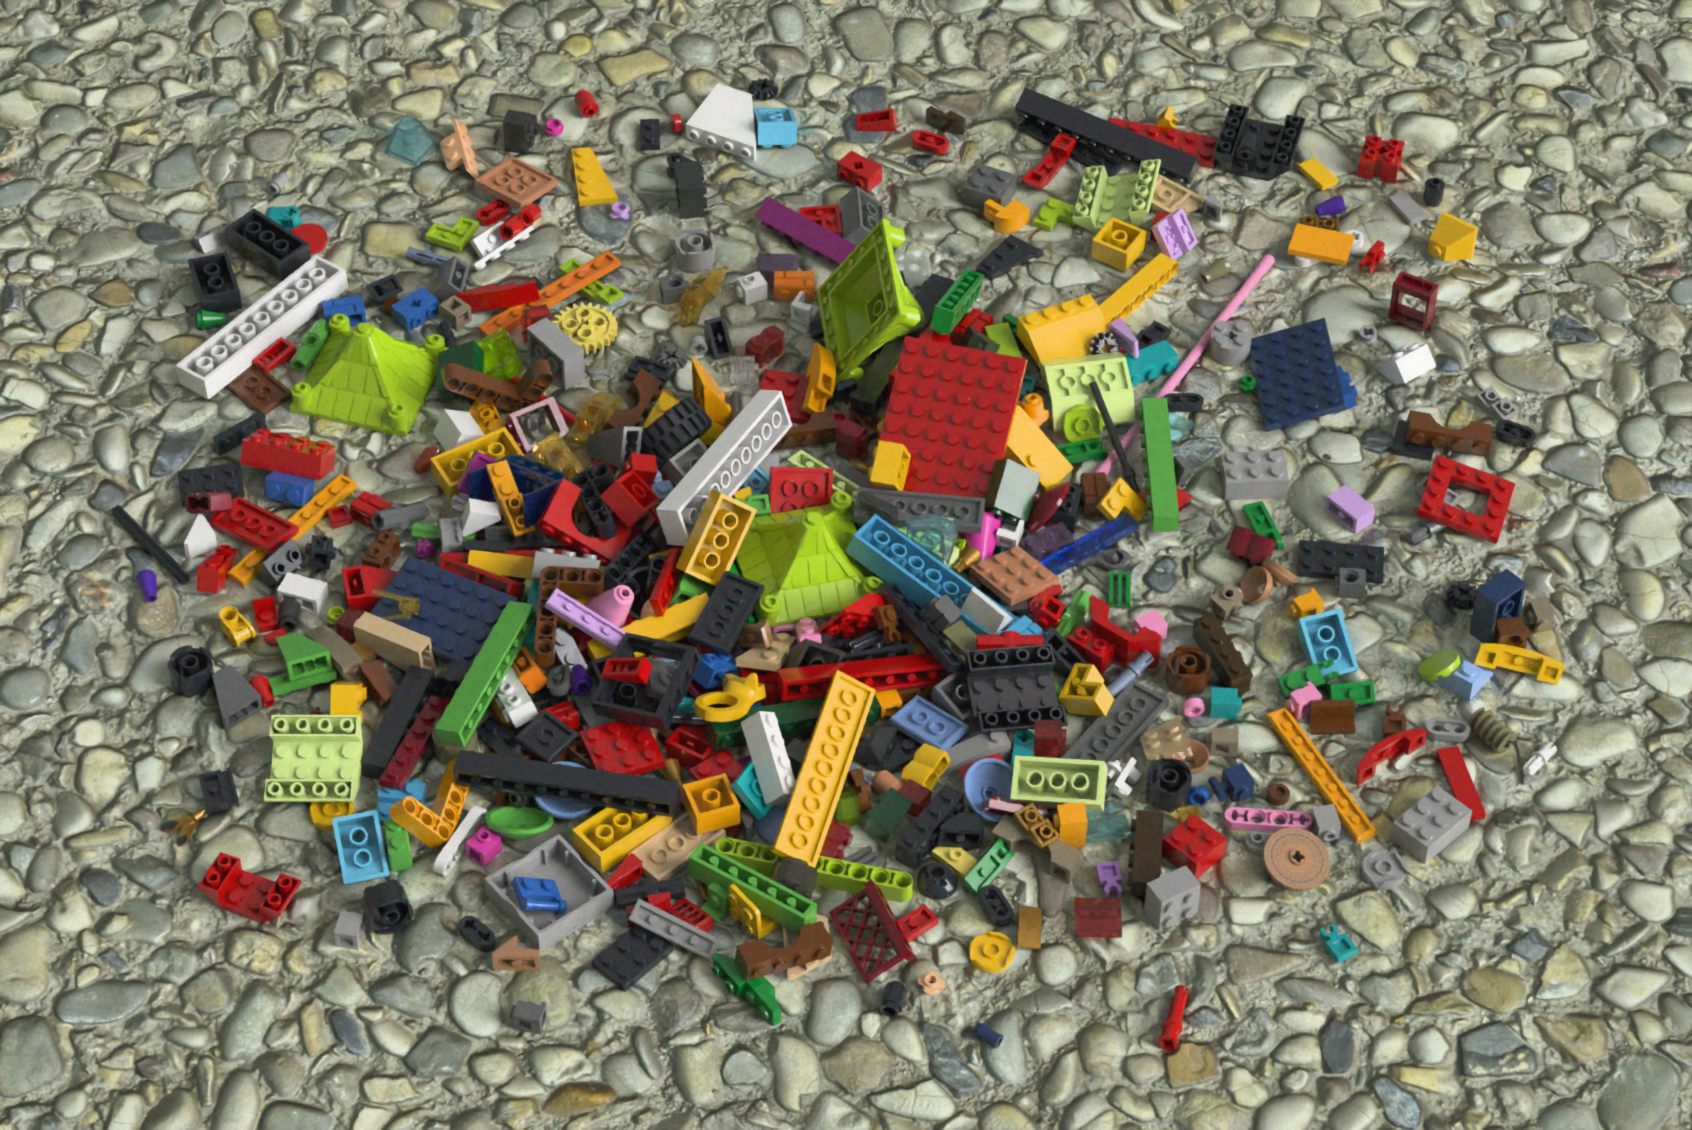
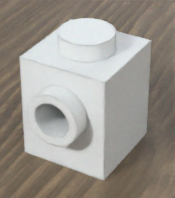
[735,271,768,305]

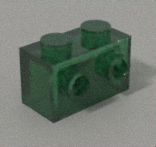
[863,787,913,844]

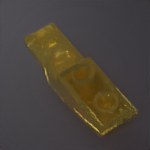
[677,266,728,328]
[566,391,622,447]

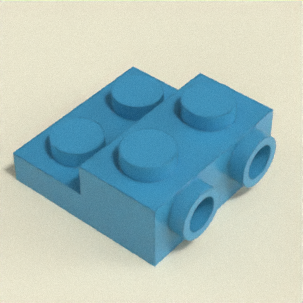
[376,778,427,826]

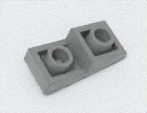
[1474,386,1519,421]

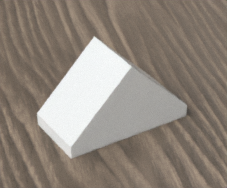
[461,498,501,537]
[184,514,217,559]

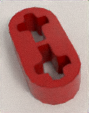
[476,199,510,227]

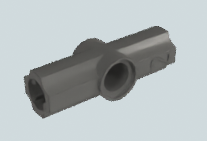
[371,501,429,531]

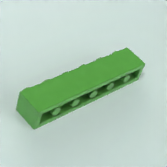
[688,842,817,933]

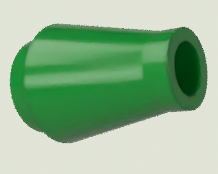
[195,310,226,330]

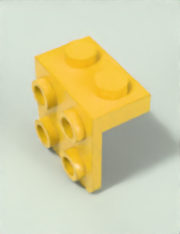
[728,883,781,940]

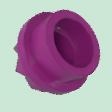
[415,538,436,560]

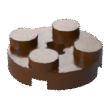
[846,768,872,814]

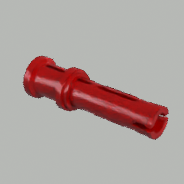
[1158,985,1189,1050]

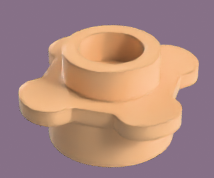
[917,971,945,995]

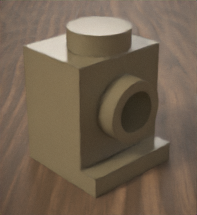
[439,295,472,331]
[1523,596,1554,632]
[1206,725,1238,757]

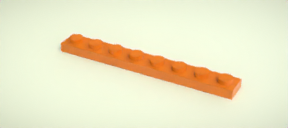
[478,250,621,342]

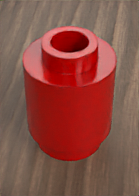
[574,90,598,118]

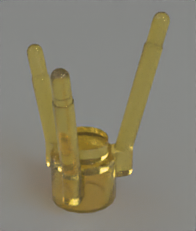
[371,590,420,621]

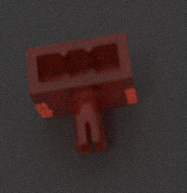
[1033,720,1066,758]

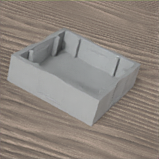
[485,834,614,953]

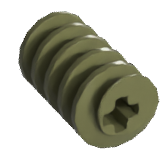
[1468,707,1517,753]

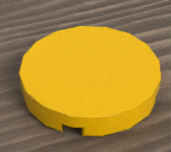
[309,802,355,832]
[969,931,1015,973]

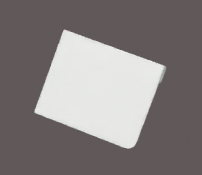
[790,291,819,325]
[996,519,1024,549]

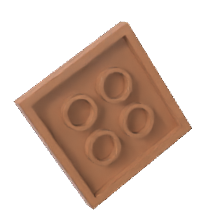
[475,156,558,210]
[969,546,1060,606]

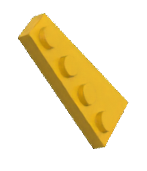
[571,147,618,206]
[642,392,726,447]

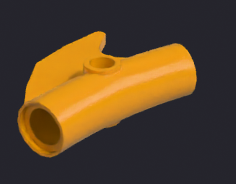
[468,400,511,435]

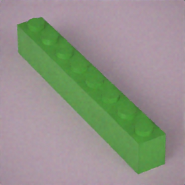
[1138,398,1179,532]
[435,601,537,748]

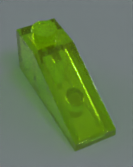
[833,780,862,826]

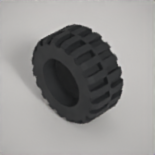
[640,397,712,470]

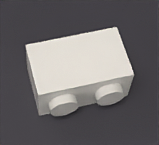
[277,572,329,615]

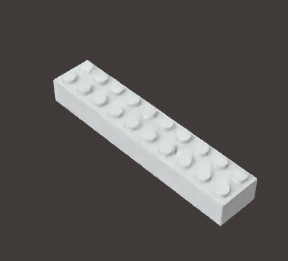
[175,255,349,399]
[656,389,792,546]

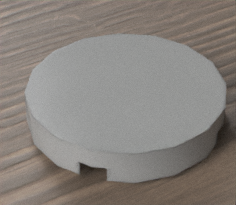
[1361,849,1407,890]

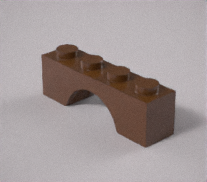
[602,368,662,431]
[772,410,838,450]
[1405,410,1492,456]
[735,921,833,981]

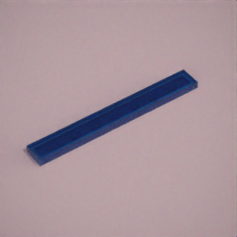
[988,513,1139,603]

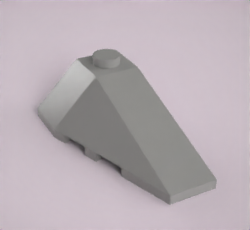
[939,730,1011,778]

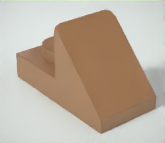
[738,619,773,649]
[492,935,541,971]

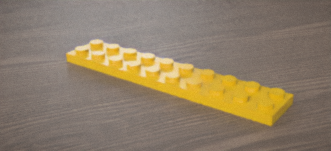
[771,670,876,872]

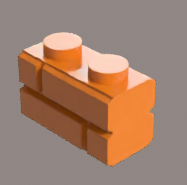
[774,271,814,301]
[511,645,548,694]

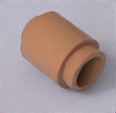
[872,770,906,802]

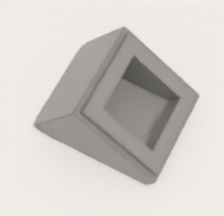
[1203,193,1223,222]

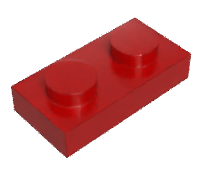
[898,904,939,942]

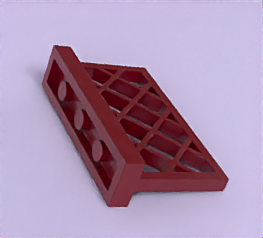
[829,879,916,984]

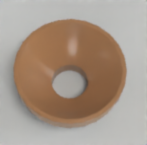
[1262,556,1298,587]
[1239,566,1273,605]
[1169,739,1210,775]

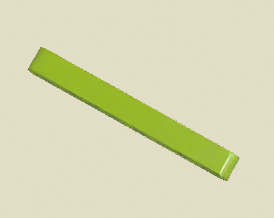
[715,837,913,902]

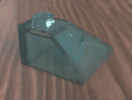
[384,115,439,168]
[906,513,958,566]

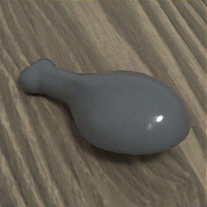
[1078,548,1131,570]

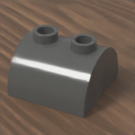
[931,670,971,721]

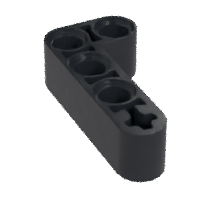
[572,463,617,540]
[602,532,655,598]

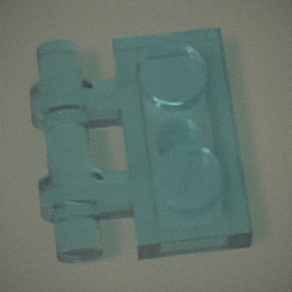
[1086,802,1131,844]

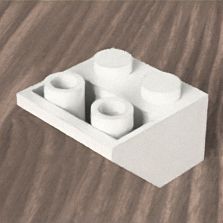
[1374,343,1436,385]

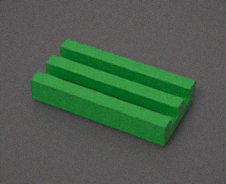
[1109,570,1131,608]

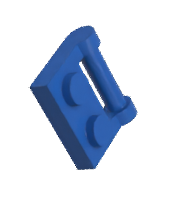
[511,876,567,914]

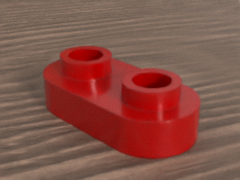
[912,130,949,154]

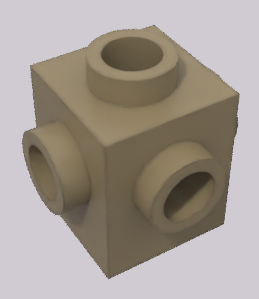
[1209,581,1244,620]

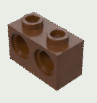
[361,530,401,570]
[1492,617,1529,649]

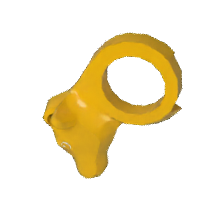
[692,673,766,722]

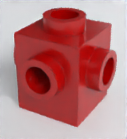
[1029,594,1065,632]

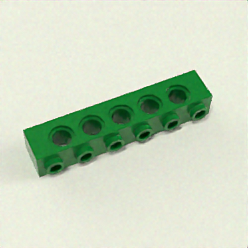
[930,269,985,335]

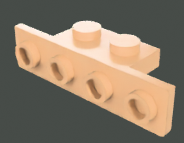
[440,118,479,179]

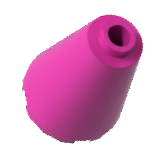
[960,511,1001,561]

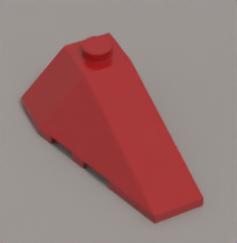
[439,555,526,602]

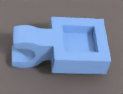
[652,469,674,505]

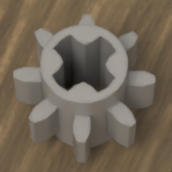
[521,405,546,431]
[449,492,473,517]

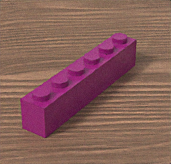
[756,196,857,267]

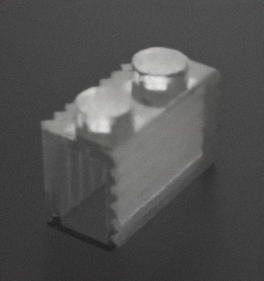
[730,355,759,397]

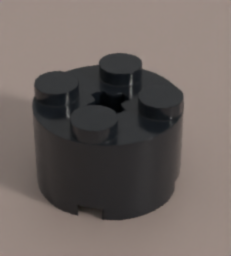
[168,645,214,698]
[432,660,473,700]
[1146,759,1192,813]
[361,879,414,935]

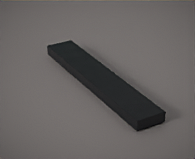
[1018,118,1122,177]
[877,583,965,673]

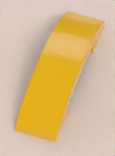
[1474,643,1565,685]

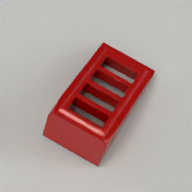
[856,108,897,132]
[252,337,296,373]
[601,657,652,684]
[606,853,643,897]
[666,898,714,932]

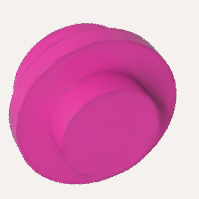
[544,118,564,136]

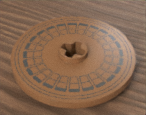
[1263,827,1330,891]

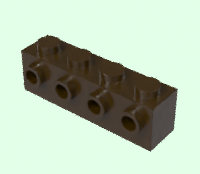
[1192,613,1253,695]
[1127,810,1164,897]

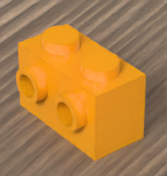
[1053,803,1088,847]

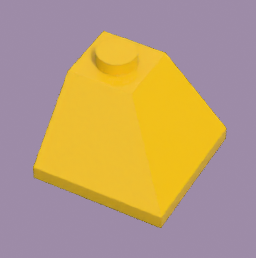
[1427,212,1478,262]

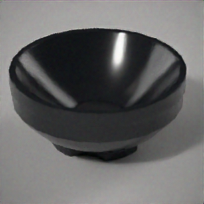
[916,863,958,900]

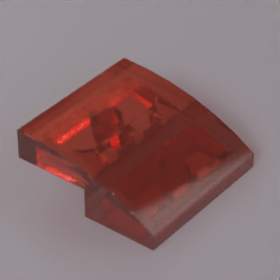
[1074,897,1122,938]

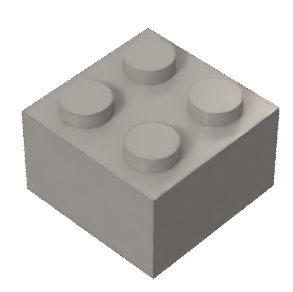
[1144,866,1201,930]

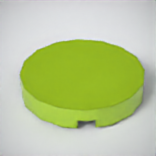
[1061,404,1103,442]
[1418,649,1461,681]

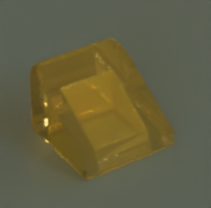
[1175,804,1204,824]

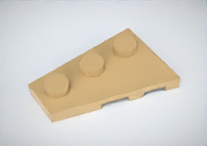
[736,633,796,672]

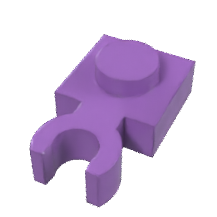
[1096,861,1122,899]

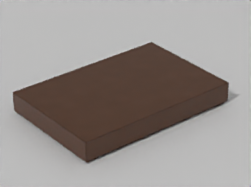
[225,364,292,415]

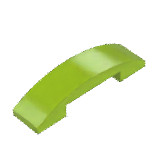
[558,258,624,305]

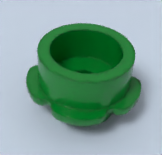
[1237,375,1256,394]

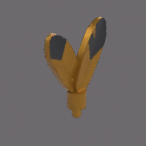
[160,808,207,846]

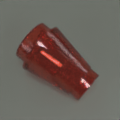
[413,445,442,475]

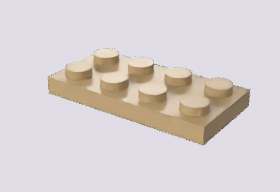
[628,812,726,881]

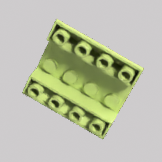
[1072,159,1161,234]
[1039,352,1136,432]
[264,715,363,802]

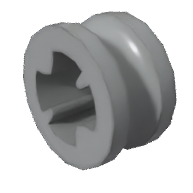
[1359,325,1377,344]
[689,336,708,356]

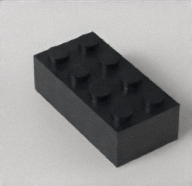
[225,208,311,281]

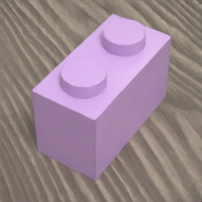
[1325,485,1375,534]

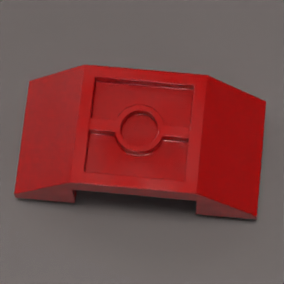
[1087,595,1162,669]
[198,852,302,923]

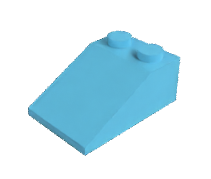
[754,108,797,148]
[1294,609,1359,677]
[332,810,389,885]

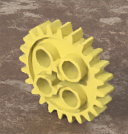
[552,302,618,355]

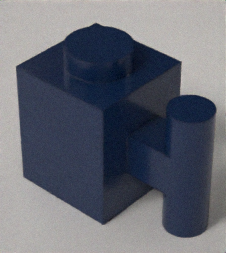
[1208,763,1255,802]

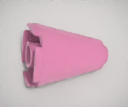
[585,585,634,628]

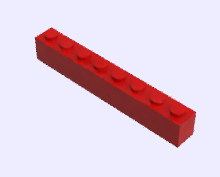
[777,653,954,701]

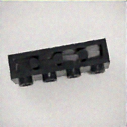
[836,639,913,662]
[895,785,965,870]

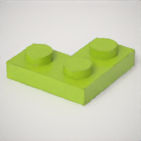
[1033,197,1078,232]
[425,216,479,252]

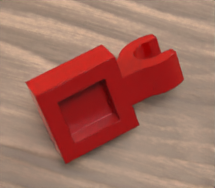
[1359,240,1385,274]

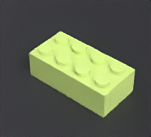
[1010,756,1108,812]

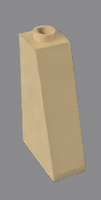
[353,612,436,672]

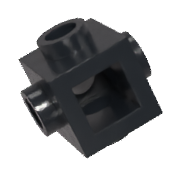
[305,535,337,570]

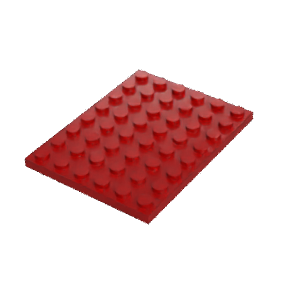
[868,336,1028,512]

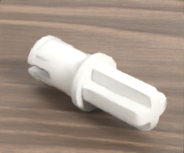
[1522,741,1557,776]

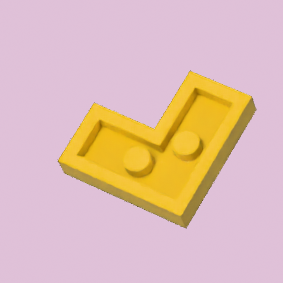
[1096,477,1148,523]

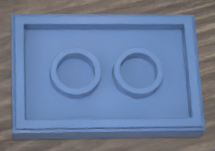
[889,695,969,751]

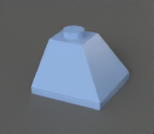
[1434,653,1493,701]

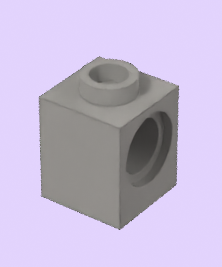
[1311,804,1341,841]
[334,911,365,950]

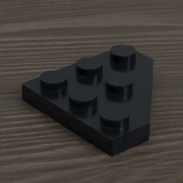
[867,715,923,773]

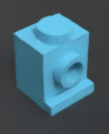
[737,467,769,495]

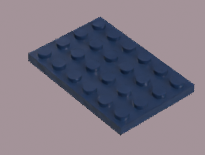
[1249,318,1346,432]
[370,556,519,663]

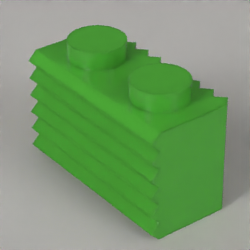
[383,819,413,872]

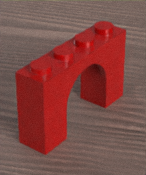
[536,478,635,567]

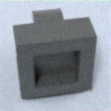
[1173,455,1195,485]

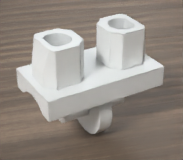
[1106,757,1142,799]

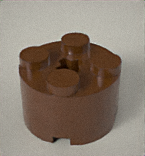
[1165,645,1211,695]

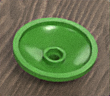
[485,805,553,841]

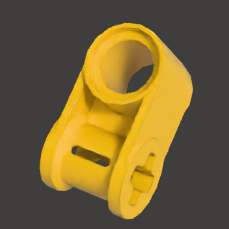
[219,606,256,648]

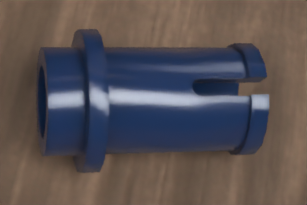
[972,1022,1004,1049]

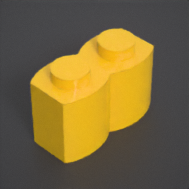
[901,743,951,795]

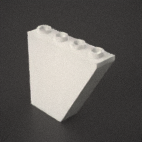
[686,83,756,162]

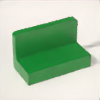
[1325,679,1375,704]

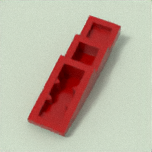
[455,279,541,312]

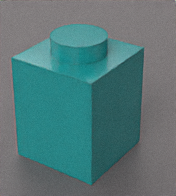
[1210,687,1242,719]

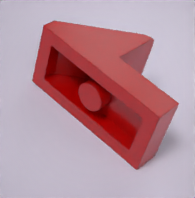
[251,596,280,634]

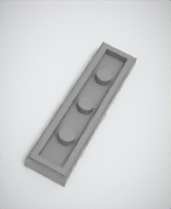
[628,899,721,961]

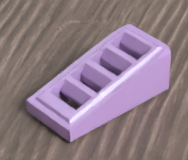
[1109,318,1139,358]

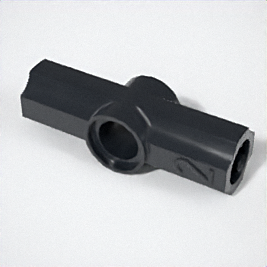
[614,877,685,909]

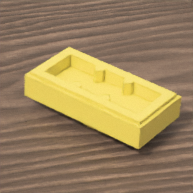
[932,846,977,878]

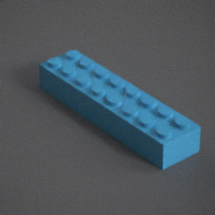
[845,514,1013,635]

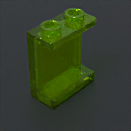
[476,327,524,382]

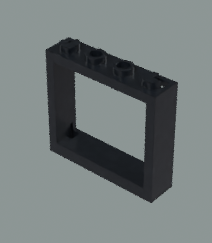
[590,632,702,731]

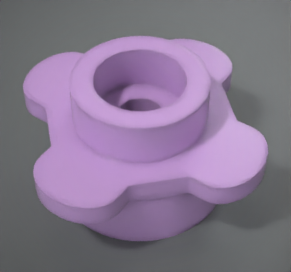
[610,202,630,220]

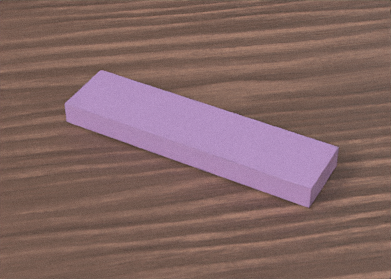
[544,588,625,652]

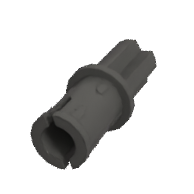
[1407,521,1447,544]

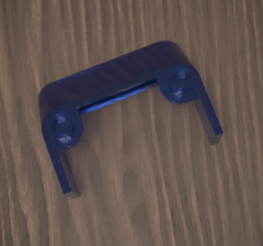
[468,454,568,528]

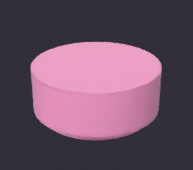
[1182,698,1205,717]

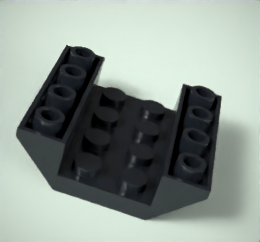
[1213,104,1306,181]
[965,644,1068,733]

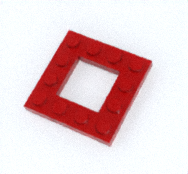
[1416,454,1515,544]

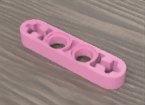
[1224,807,1313,833]

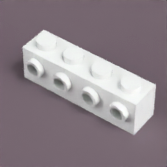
[493,666,539,728]
[741,711,796,806]

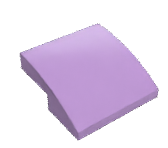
[1151,208,1198,260]

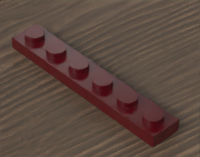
[379,695,451,791]

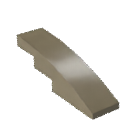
[305,624,363,674]

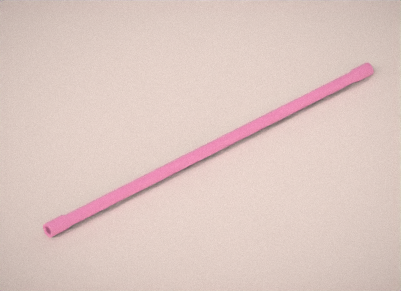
[1093,254,1275,477]

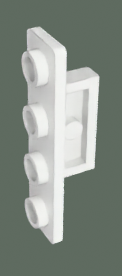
[469,221,534,271]

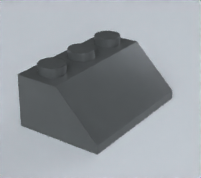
[840,186,886,245]

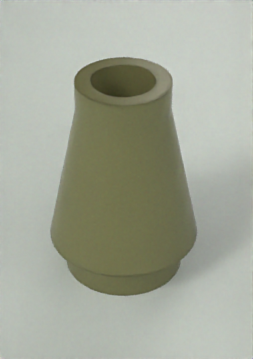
[1200,257,1231,283]

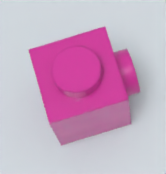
[466,826,502,867]

